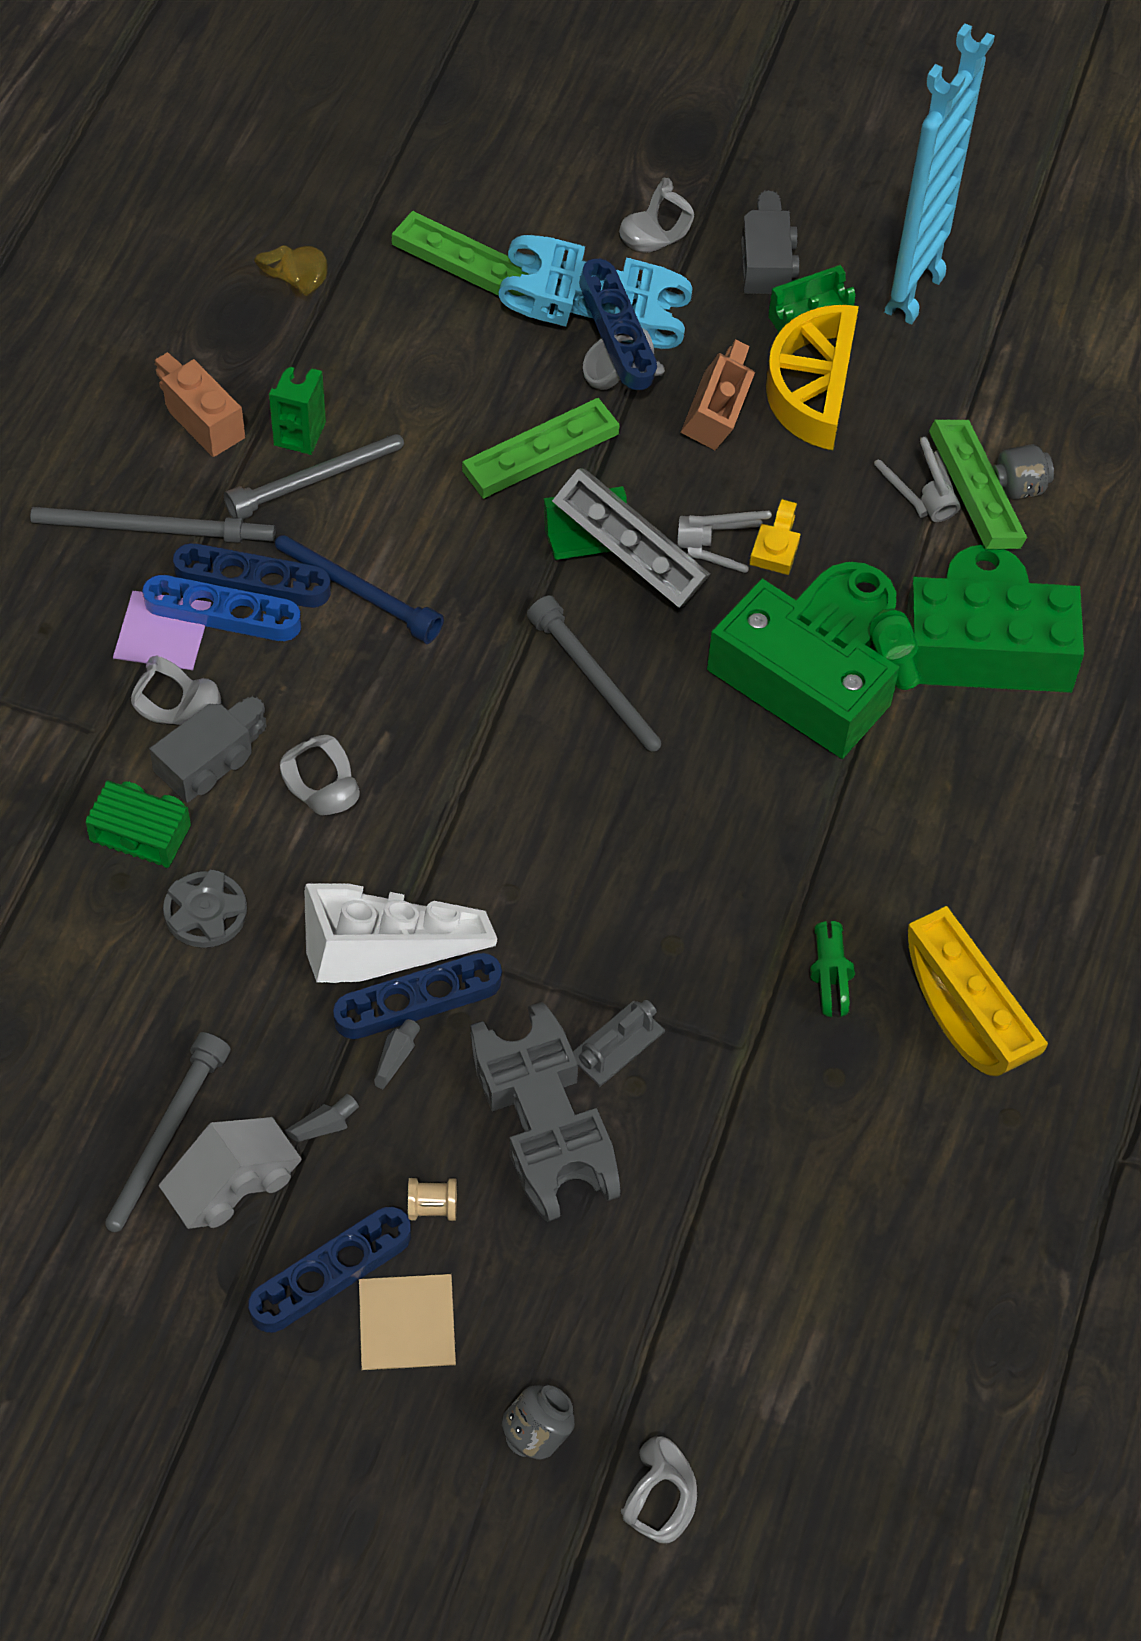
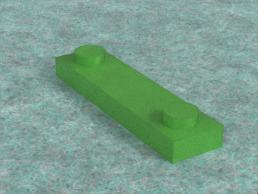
[392,211,529,296]
[462,398,619,499]
[929,420,1027,549]

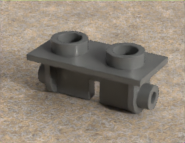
[573,1000,665,1087]

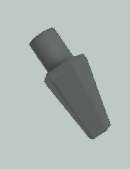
[374,1019,420,1090]
[285,1094,359,1142]

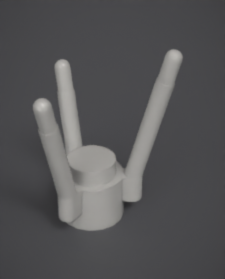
[874,437,961,522]
[678,511,772,573]

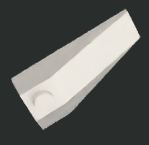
[304,884,497,983]

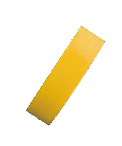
[766,305,859,450]
[908,906,1048,1076]

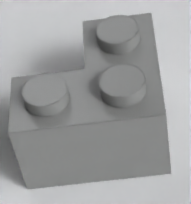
[159,1117,302,1229]

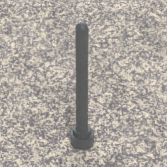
[223,434,404,520]
[527,595,661,752]
[105,1032,231,1232]

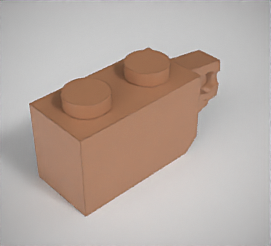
[680,339,755,450]
[155,352,245,457]

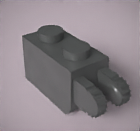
[741,190,799,294]
[149,696,267,803]

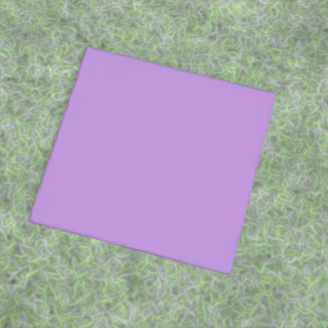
[113,591,211,670]

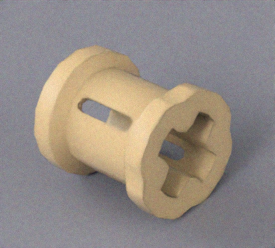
[408,1178,457,1221]

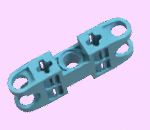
[499,235,692,349]

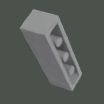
[552,469,710,608]

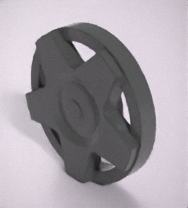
[163,870,247,948]

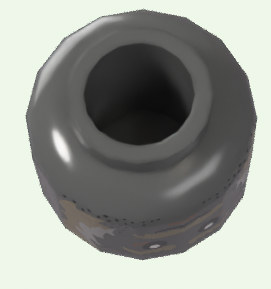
[992,444,1054,500]
[502,1385,575,1460]

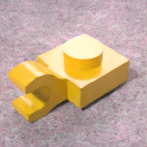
[750,499,801,575]

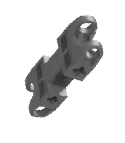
[470,1002,620,1222]

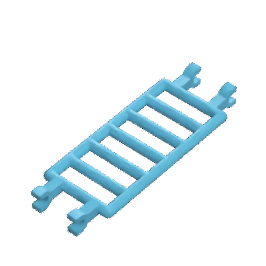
[884,23,995,325]

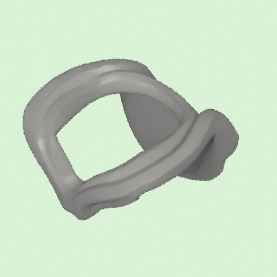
[619,178,694,253]
[583,328,665,390]
[131,655,221,725]
[280,735,360,815]
[621,1436,697,1543]

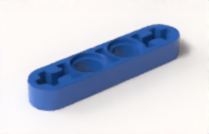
[143,575,301,641]

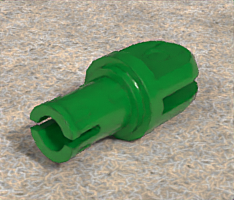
[870,608,921,690]
[810,921,855,1018]

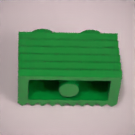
[86,780,191,868]

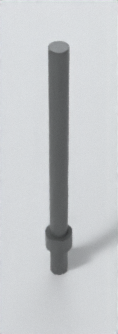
[30,507,276,543]

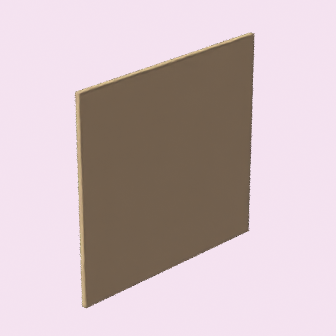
[359,1274,456,1370]

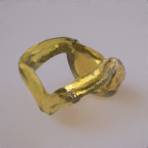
[254,246,327,297]

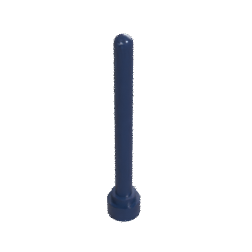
[275,535,444,644]

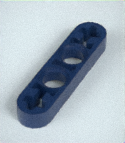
[579,259,657,390]
[173,543,331,608]
[333,953,502,1039]
[248,1207,411,1332]

